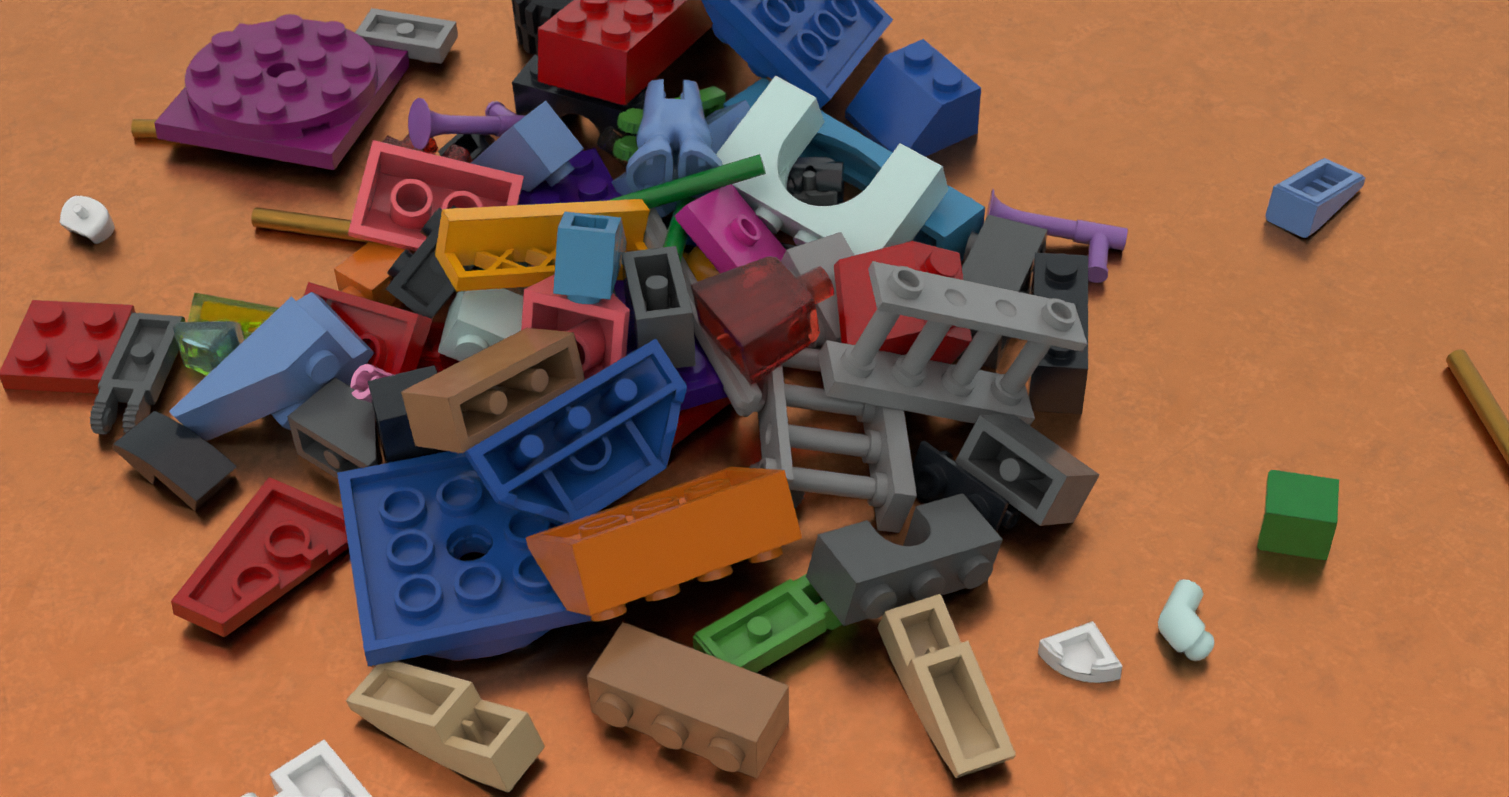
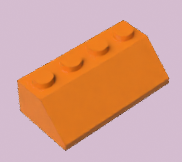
[525,467,802,621]

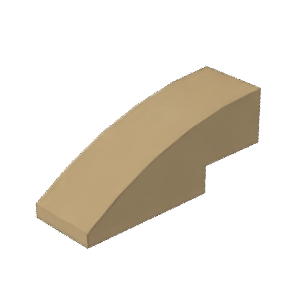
[878,594,1016,778]
[346,661,545,792]

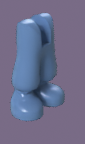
[626,79,723,198]

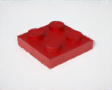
[0,300,136,394]

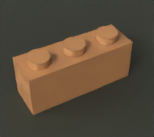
[401,328,585,453]
[587,622,789,779]

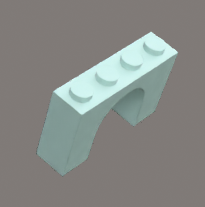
[716,76,948,255]

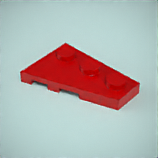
[303,282,433,375]
[171,477,349,637]

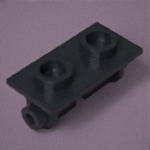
[912,440,1021,532]

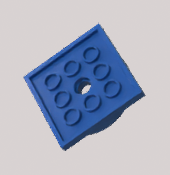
[702,0,893,109]
[337,451,592,667]

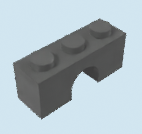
[806,493,1003,626]

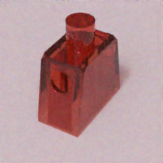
[691,256,834,385]

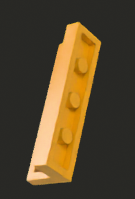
[435,199,650,292]

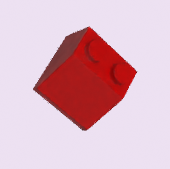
[834,241,972,364]

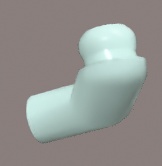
[1158,579,1215,661]

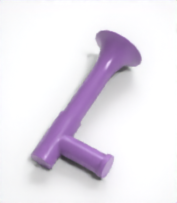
[408,98,526,150]
[985,189,1128,283]

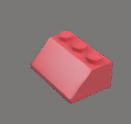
[348,140,524,252]

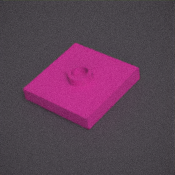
[675,184,786,299]

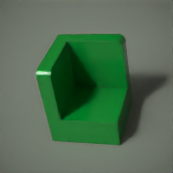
[1257,470,1339,561]

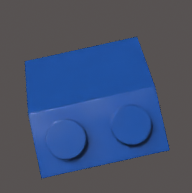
[845,39,981,157]

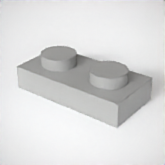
[355,8,458,63]

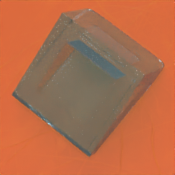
[173,321,245,376]

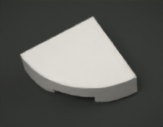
[1038,621,1123,683]

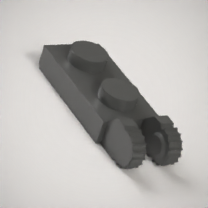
[89,313,188,434]

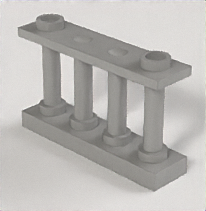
[818,261,1087,426]
[746,314,917,533]

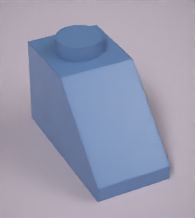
[471,101,584,192]

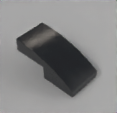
[113,411,237,511]

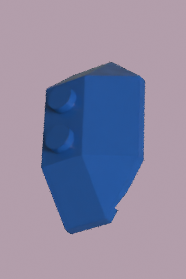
[464,338,687,525]

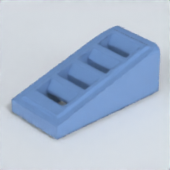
[1265,158,1366,238]

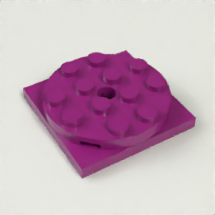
[154,14,410,170]

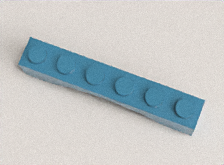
[723,78,985,261]

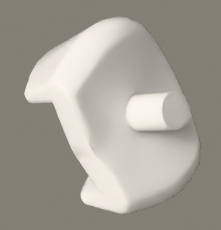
[59,196,115,244]

